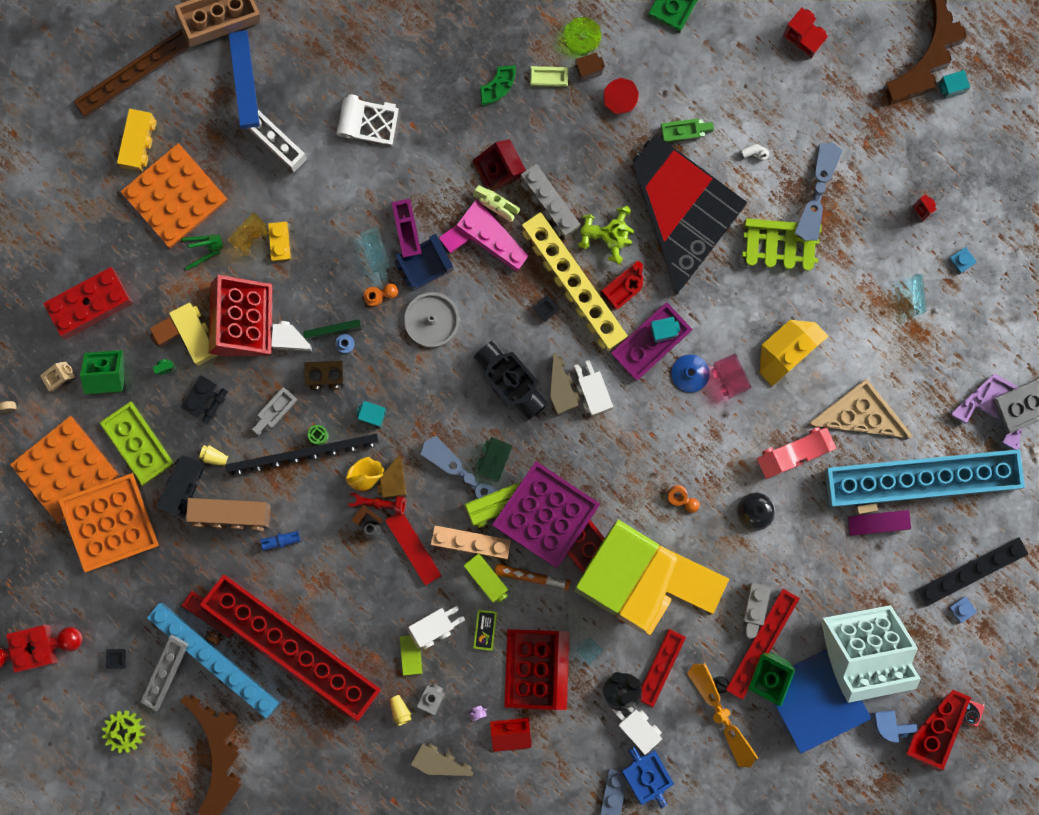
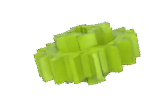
[102,710,146,753]

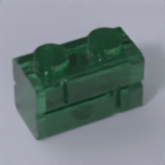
[475,437,513,482]

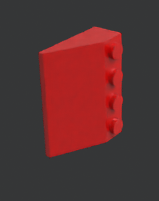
[209,275,272,357]
[504,629,570,710]

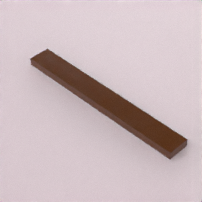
[73,29,189,118]

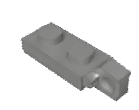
[252,387,298,436]

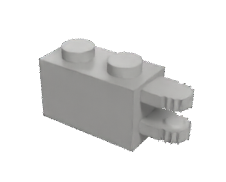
[742,583,771,639]

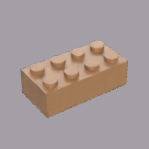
[175,0,260,48]
[186,498,271,531]

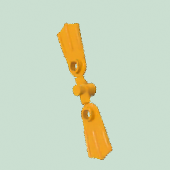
[687,663,758,768]

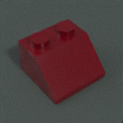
[472,139,527,192]

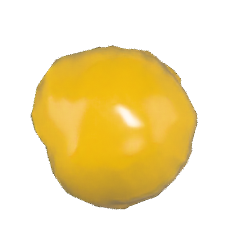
[345,457,384,491]

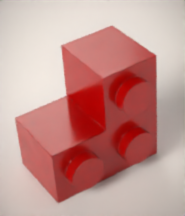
[783,7,828,58]

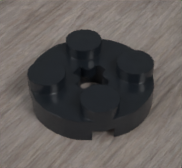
[603,672,642,711]

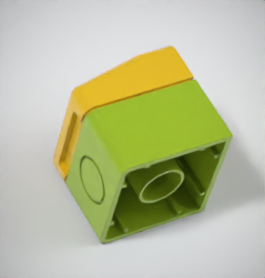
[573,519,677,636]

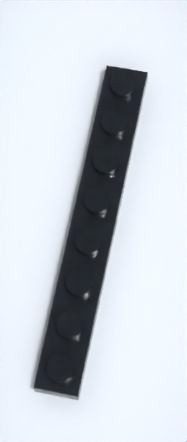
[225,434,379,476]

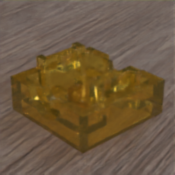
[228,212,269,256]

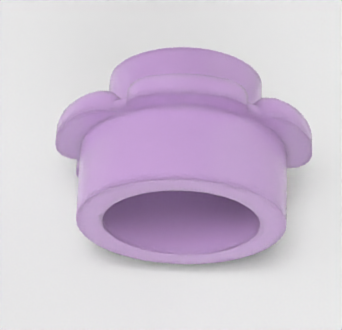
[468,706,487,721]

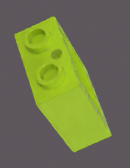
[464,553,508,603]

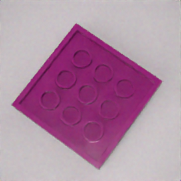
[492,461,601,569]

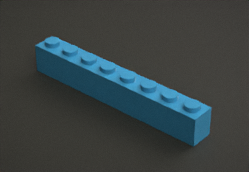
[147,603,281,719]

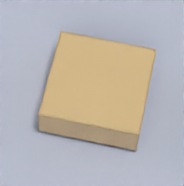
[855,503,878,515]

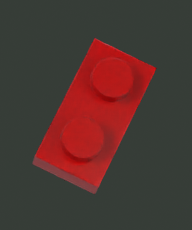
[912,194,937,222]

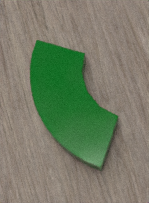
[480,65,516,106]

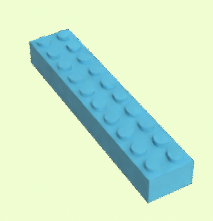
[824,449,1025,508]

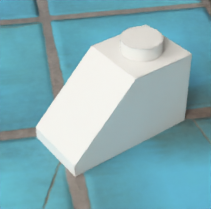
[271,321,312,352]

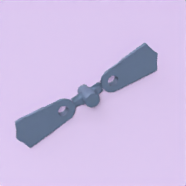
[795,143,843,241]
[420,436,498,498]

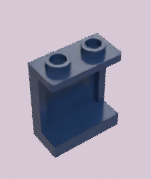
[394,234,454,291]

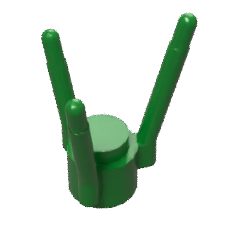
[181,234,224,270]

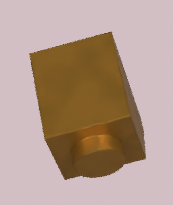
[377,456,407,499]

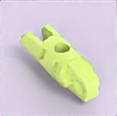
[473,185,520,222]

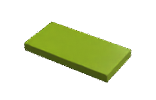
[99,401,174,486]

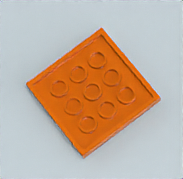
[120,143,228,249]
[10,416,119,524]
[58,473,159,572]

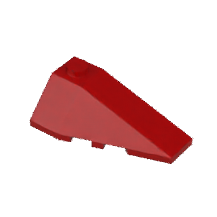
[906,690,971,772]

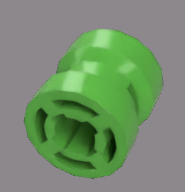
[308,425,329,446]

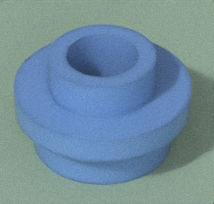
[335,334,355,353]

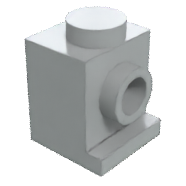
[417,684,445,715]

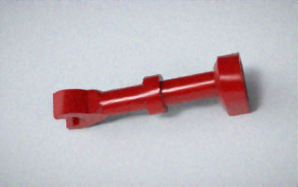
[348,492,407,515]

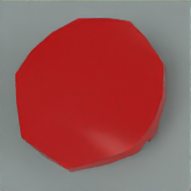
[604,78,639,114]

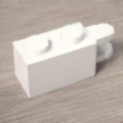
[574,360,613,417]
[407,606,465,650]
[612,706,662,755]

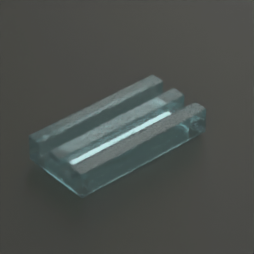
[912,274,927,315]

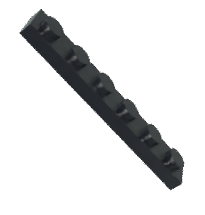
[916,537,1028,607]

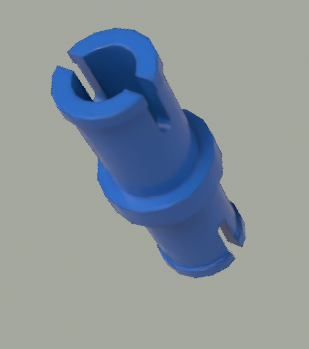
[260,530,301,551]

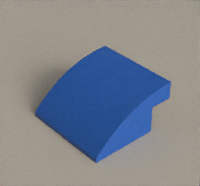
[771,649,871,754]

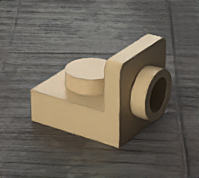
[40,362,75,392]

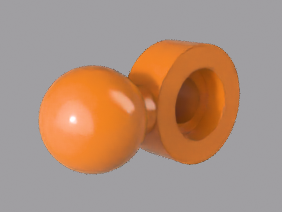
[363,284,398,307]
[668,485,700,513]

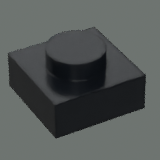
[533,295,559,323]
[106,649,127,669]

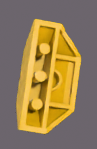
[759,320,828,387]

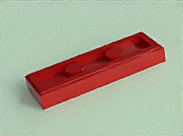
[181,590,233,638]

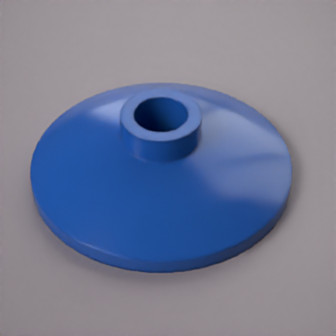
[671,355,710,392]

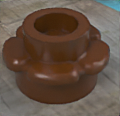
[205,629,223,645]

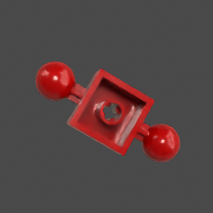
[0,625,83,673]

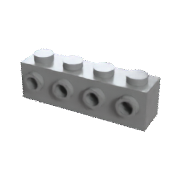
[520,164,580,240]

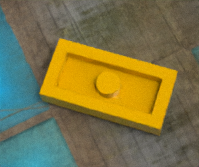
[268,222,291,262]

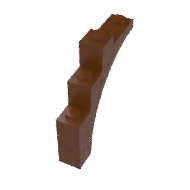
[884,0,966,105]
[180,694,243,815]

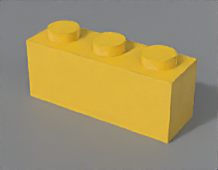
[117,109,156,172]

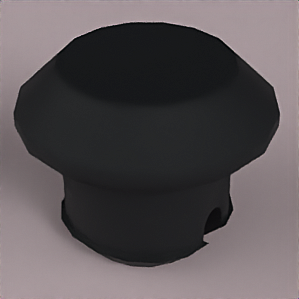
[713,676,729,694]

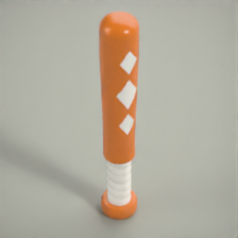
[494,564,571,591]

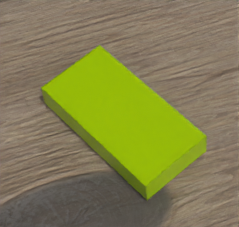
[400,635,423,675]

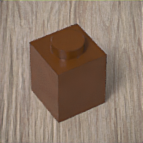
[575,52,605,82]

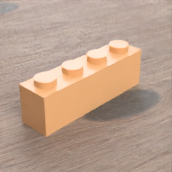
[431,526,511,560]

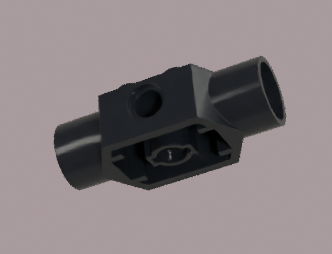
[473,340,549,421]

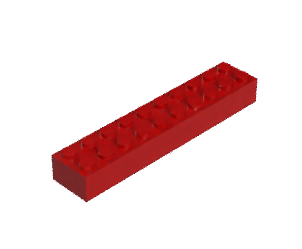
[200,574,381,724]

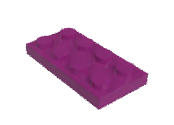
[611,302,693,382]

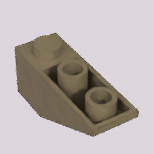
[550,353,581,416]
[411,742,474,776]

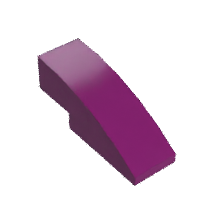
[392,199,422,258]
[848,510,911,536]

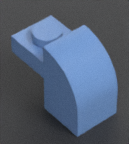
[872,710,917,742]

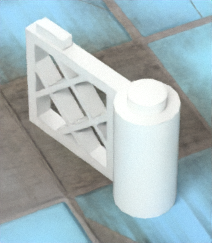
[336,94,399,146]

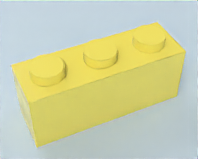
[169,303,218,366]

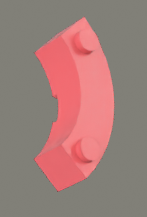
[757,427,837,479]

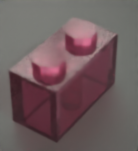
[712,353,752,399]

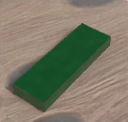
[303,319,362,341]

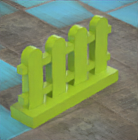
[742,218,822,271]

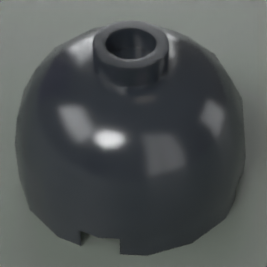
[737,492,776,531]

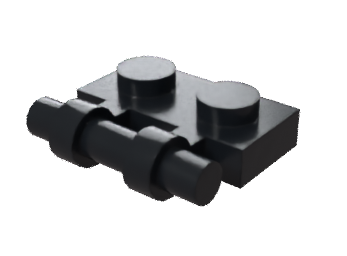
[180,375,228,424]

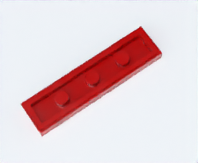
[385,514,442,586]
[640,629,686,708]

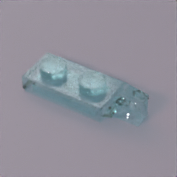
[360,227,390,281]

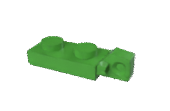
[660,118,714,143]

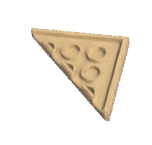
[809,378,913,439]

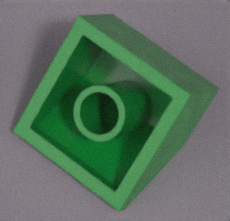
[80,350,124,394]

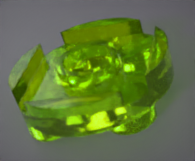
[564,17,602,56]

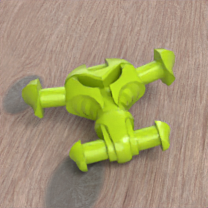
[578,206,634,265]

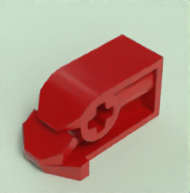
[599,260,643,310]

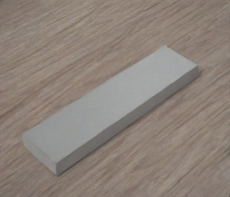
[140,635,188,711]

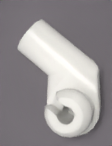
[740,144,769,160]

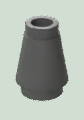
[362,521,381,540]

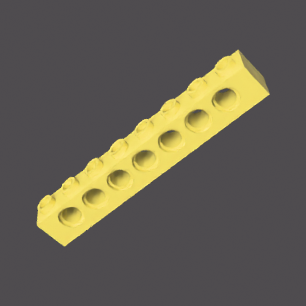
[521,212,628,352]

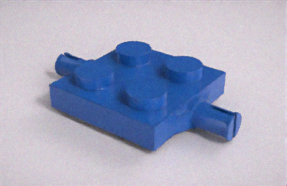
[621,746,674,809]

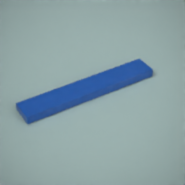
[229,30,260,129]

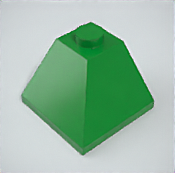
[748,653,795,706]

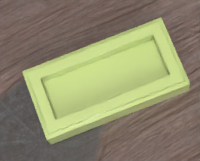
[530,66,568,87]

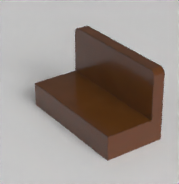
[351,505,384,527]

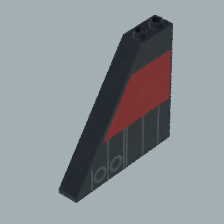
[632,135,747,295]

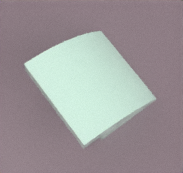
[822,605,921,703]

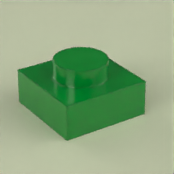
[153,359,176,376]

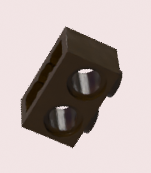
[304,361,345,390]

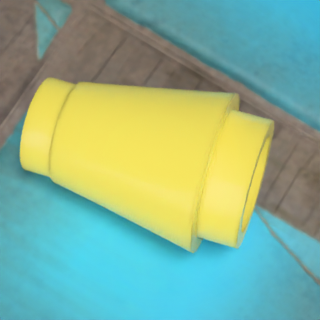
[198,445,228,467]
[389,695,412,726]

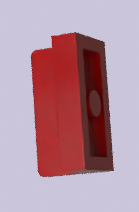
[490,718,532,752]

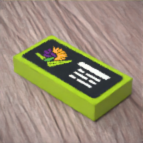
[473,610,497,651]

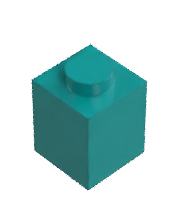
[938,70,970,99]
[650,317,680,343]
[356,401,387,428]

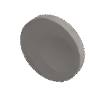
[404,292,460,348]

